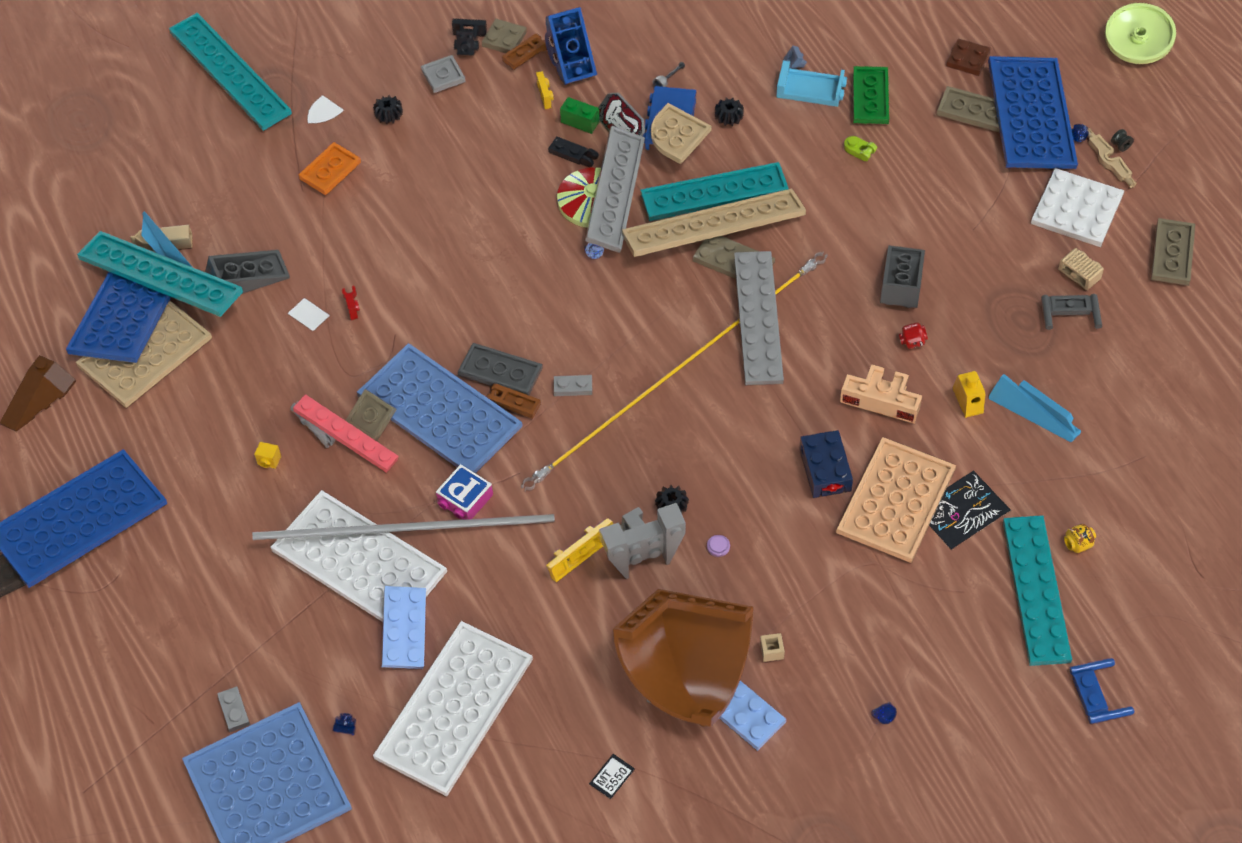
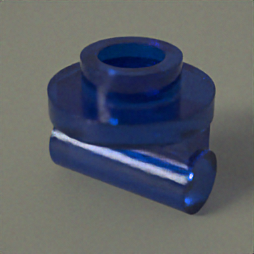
[584,243,604,259]
[871,702,897,724]
[333,713,356,735]

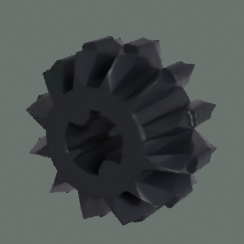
[373,95,403,124]
[715,97,744,127]
[655,485,689,514]

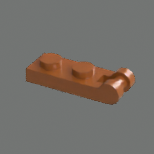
[502,33,547,70]
[486,384,541,419]

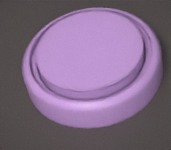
[707,535,730,557]

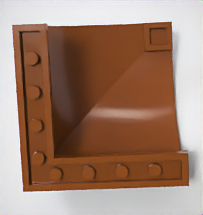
[613,589,753,727]

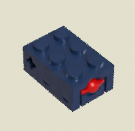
[799,430,853,498]

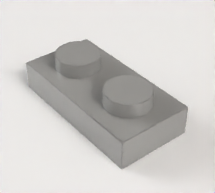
[554,375,592,396]
[217,686,250,732]

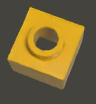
[254,442,281,469]

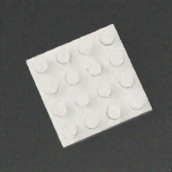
[1031,168,1124,247]

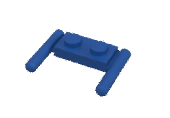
[1069,658,1134,724]

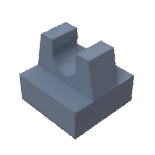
[784,46,807,69]

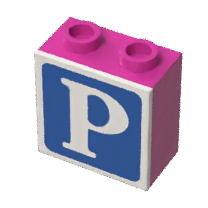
[436,464,493,520]

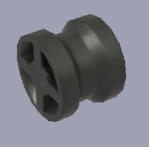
[1111,129,1134,152]

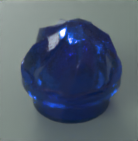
[1071,124,1089,142]

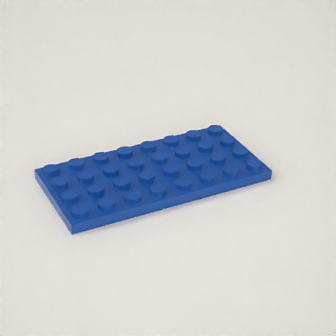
[988,56,1078,169]
[0,449,167,588]

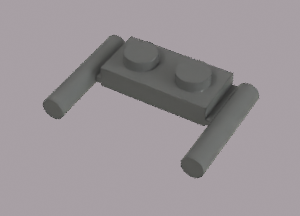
[1041,294,1103,330]

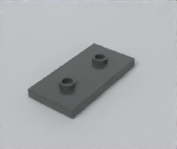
[458,343,543,395]

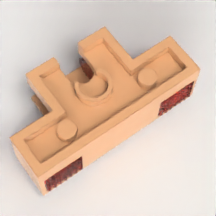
[840,365,922,424]

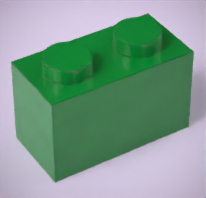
[560,97,600,134]

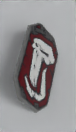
[598,92,645,136]

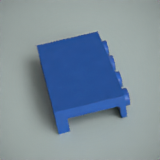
[643,86,696,150]

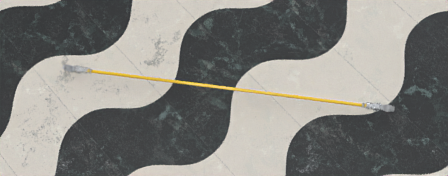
[521,252,827,492]

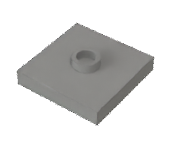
[421,55,466,93]

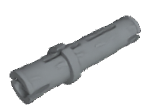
[290,401,335,448]

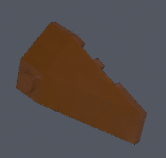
[0,355,76,432]

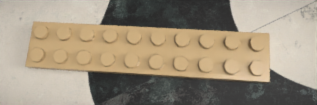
[622,189,806,257]

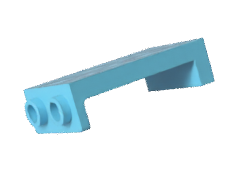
[776,60,847,107]

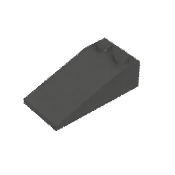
[880,245,925,308]
[205,250,290,293]

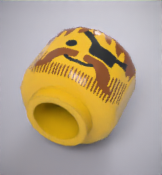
[1064,524,1096,553]

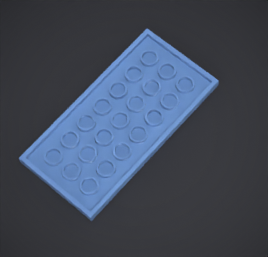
[357,343,523,473]

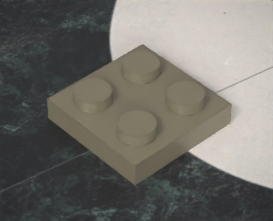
[482,19,527,53]
[345,389,397,441]

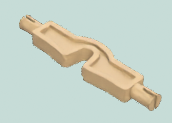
[1084,128,1136,188]

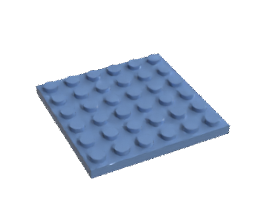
[182,702,352,843]

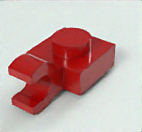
[342,286,360,320]

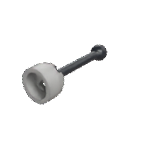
[652,62,685,87]

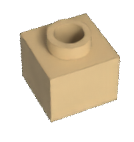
[760,633,785,662]

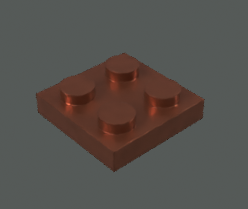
[946,38,991,76]

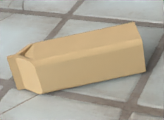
[130,225,192,252]

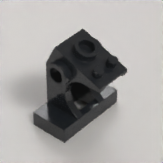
[452,18,487,55]

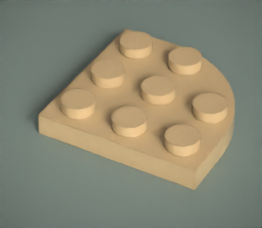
[651,103,711,164]

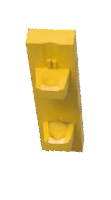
[546,518,613,582]

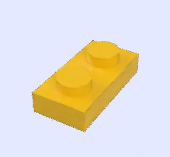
[536,71,554,109]

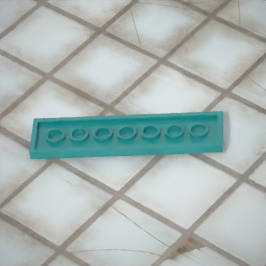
[641,162,789,221]
[1003,515,1072,666]

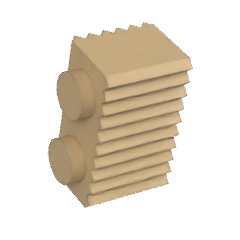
[1058,248,1104,291]

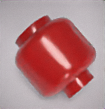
[899,322,928,349]

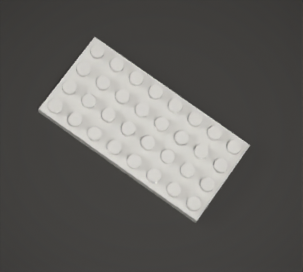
[271,490,447,622]
[373,621,533,796]

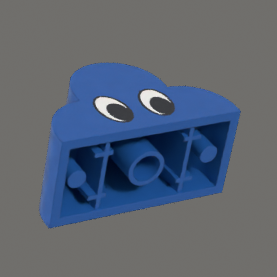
[545,7,597,84]

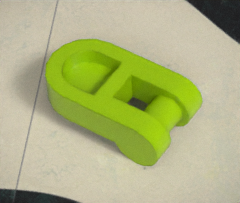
[844,136,877,161]

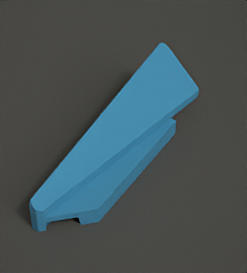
[141,211,192,267]
[989,374,1081,442]

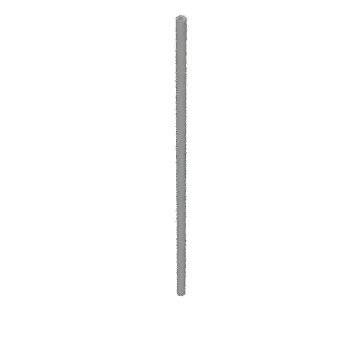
[252,514,555,540]

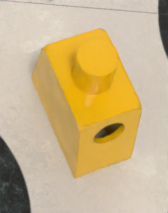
[953,371,985,418]

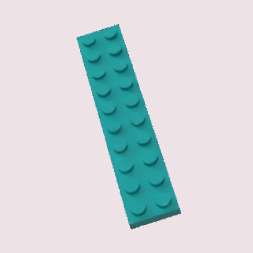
[169,13,292,131]
[77,231,243,317]

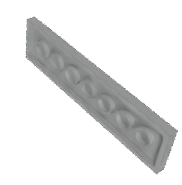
[585,126,645,253]
[734,251,784,385]

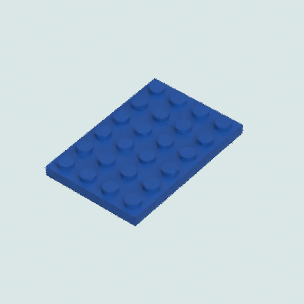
[66,272,171,363]

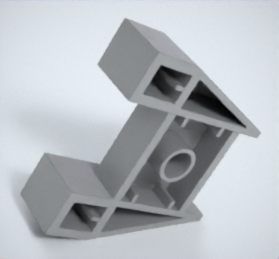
[599,503,686,579]

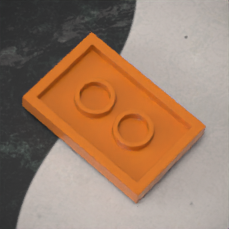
[298,142,361,195]

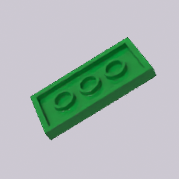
[853,66,889,124]

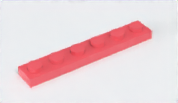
[293,394,398,473]

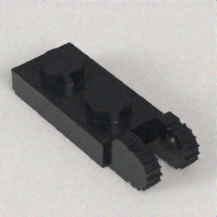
[548,136,599,167]

